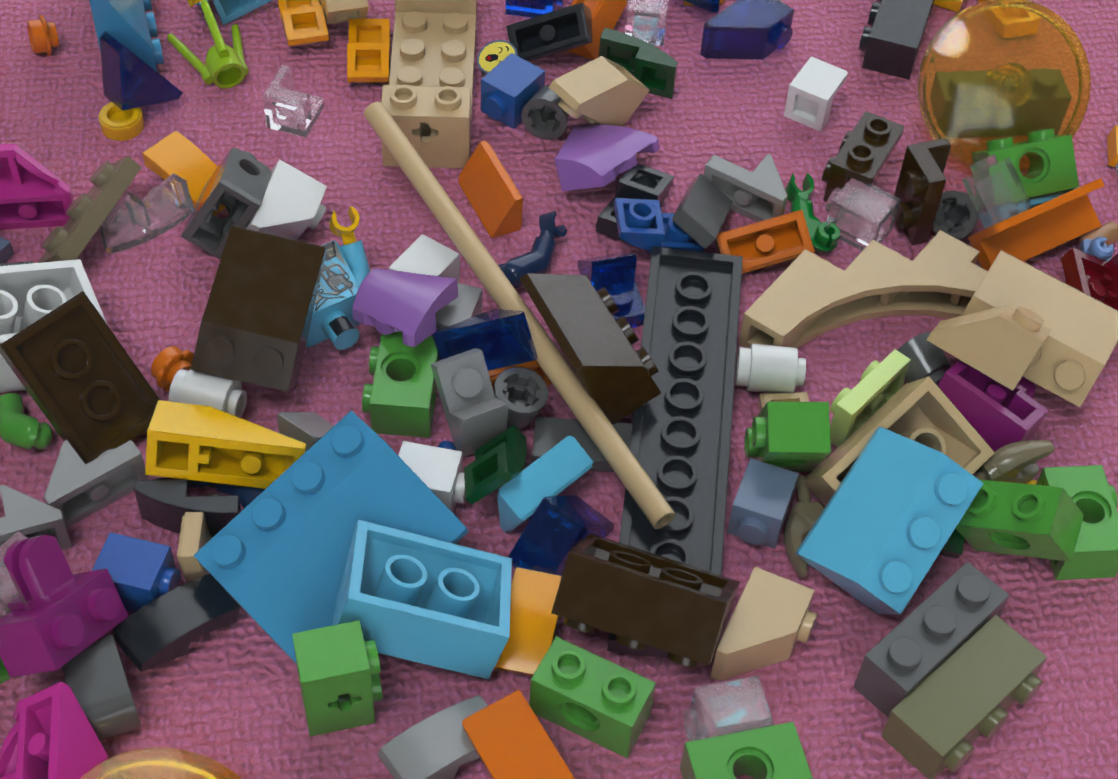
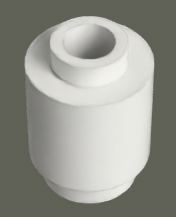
[735,343,806,393]
[169,369,247,418]

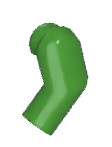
[0,393,53,449]

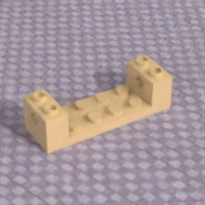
[381,0,478,168]

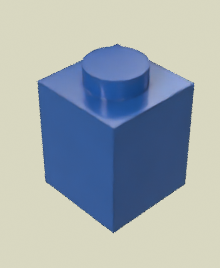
[481,53,545,129]
[91,532,180,613]

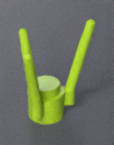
[167,0,249,89]

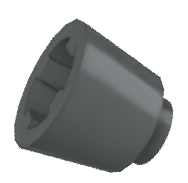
[521,85,569,140]
[932,191,982,239]
[897,332,951,386]
[494,367,548,429]

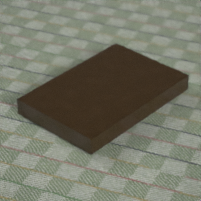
[0,291,160,465]

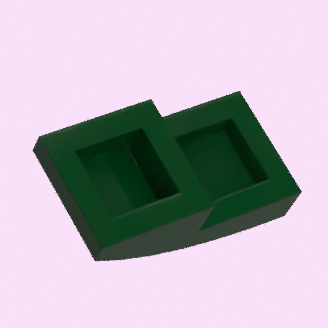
[599,28,678,99]
[464,425,527,505]

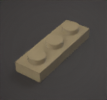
[38,156,142,263]

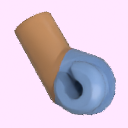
[1079,221,1118,262]

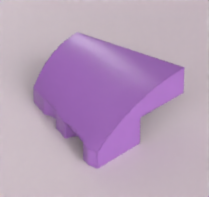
[555,124,660,191]
[352,268,458,347]

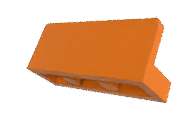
[968,178,1105,271]
[462,689,575,779]

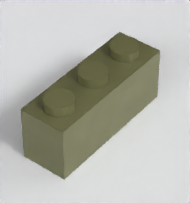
[881,615,1047,779]

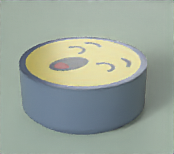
[477,40,519,77]

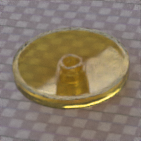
[918,0,1091,171]

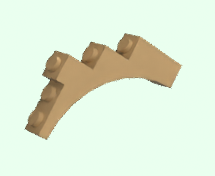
[738,230,988,349]

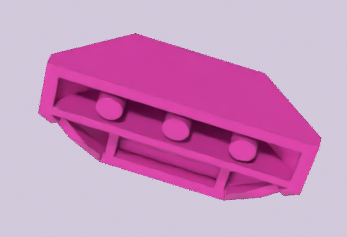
[0,144,74,230]
[0,682,108,779]

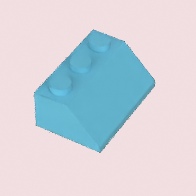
[795,427,984,615]
[333,519,512,679]

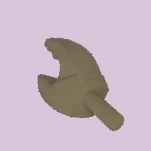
[972,440,1055,484]
[784,476,824,578]

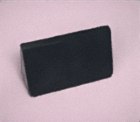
[506,2,592,62]

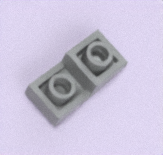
[378,695,488,779]

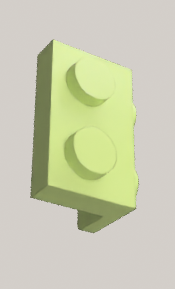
[830,349,911,447]

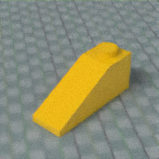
[145,400,306,489]

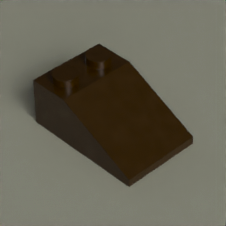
[191,225,327,392]

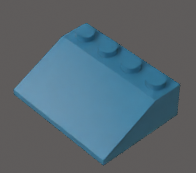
[89,0,164,90]
[193,410,469,664]

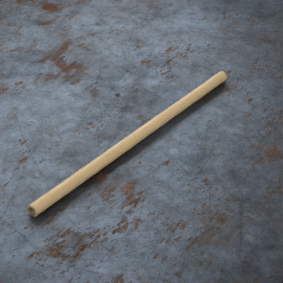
[364,102,676,529]

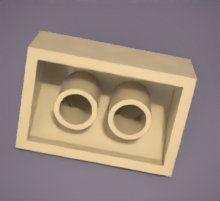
[962,250,1118,407]
[803,376,995,507]

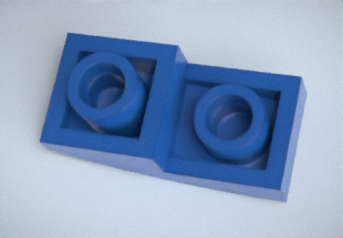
[614,198,704,252]

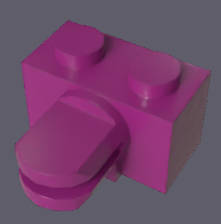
[938,360,1049,452]
[0,535,128,677]

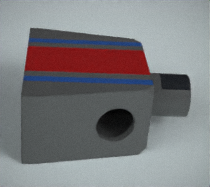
[181,148,272,259]

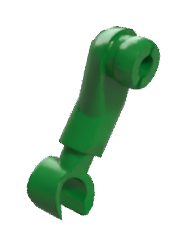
[785,173,840,253]

